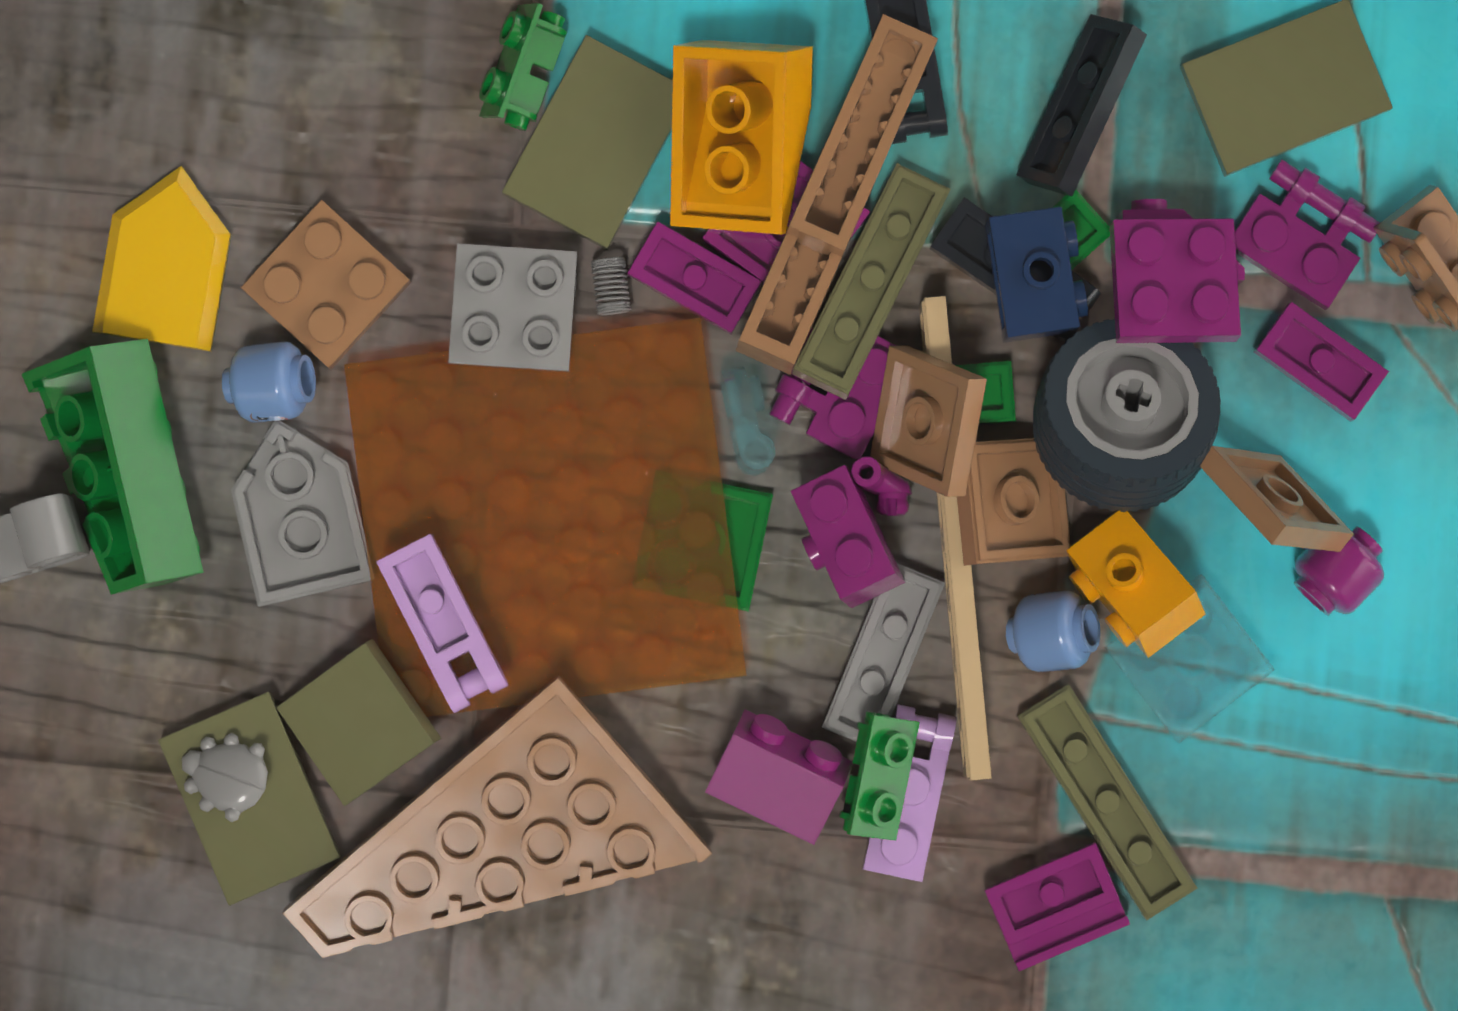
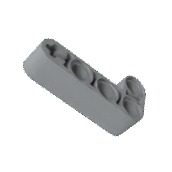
[0,494,90,584]

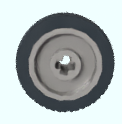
[1033,318,1221,512]

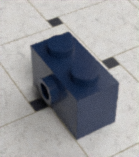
[985,207,1088,343]

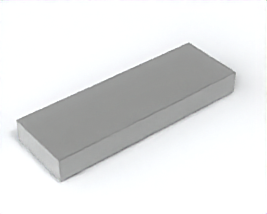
[822,564,945,741]

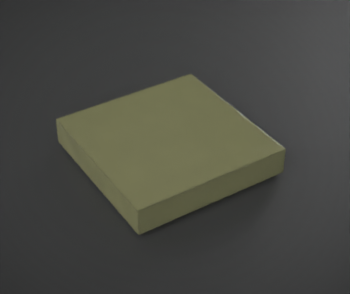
[276,639,441,807]

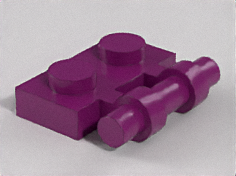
[1235,159,1380,310]
[769,328,896,461]

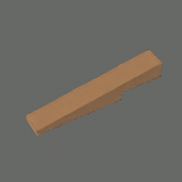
[736,14,938,375]

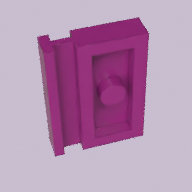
[983,842,1130,971]

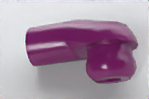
[851,457,912,516]

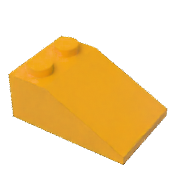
[670,40,813,235]

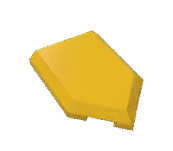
[92,166,231,352]

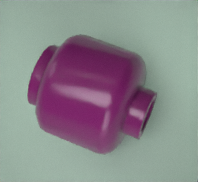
[1294,526,1384,616]

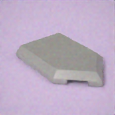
[231,420,376,607]

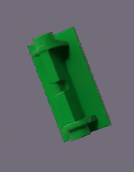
[479,3,567,131]
[839,711,920,841]

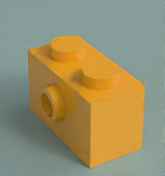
[1066,510,1206,658]

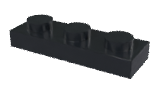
[1016,14,1147,197]

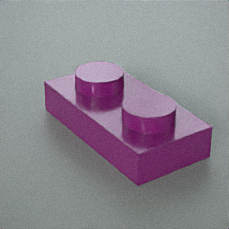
[627,221,761,335]
[1254,302,1389,422]

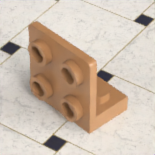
[1373,185,1458,332]

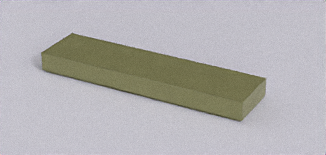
[792,163,951,400]
[1017,684,1198,920]

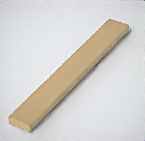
[919,296,992,780]

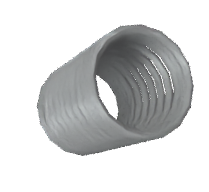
[591,257,632,315]

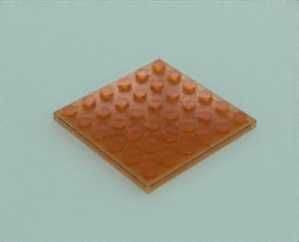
[344,318,747,717]

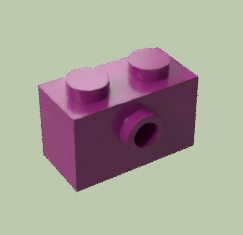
[790,465,906,608]
[705,709,853,845]

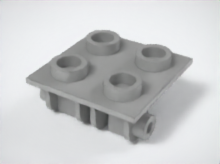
[448,243,577,372]

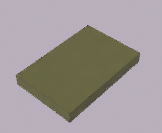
[1180,0,1393,177]
[502,35,673,250]
[158,692,342,906]

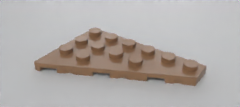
[282,674,712,958]

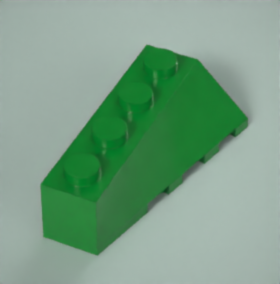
[22,339,204,595]

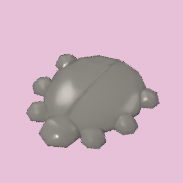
[182,733,268,822]

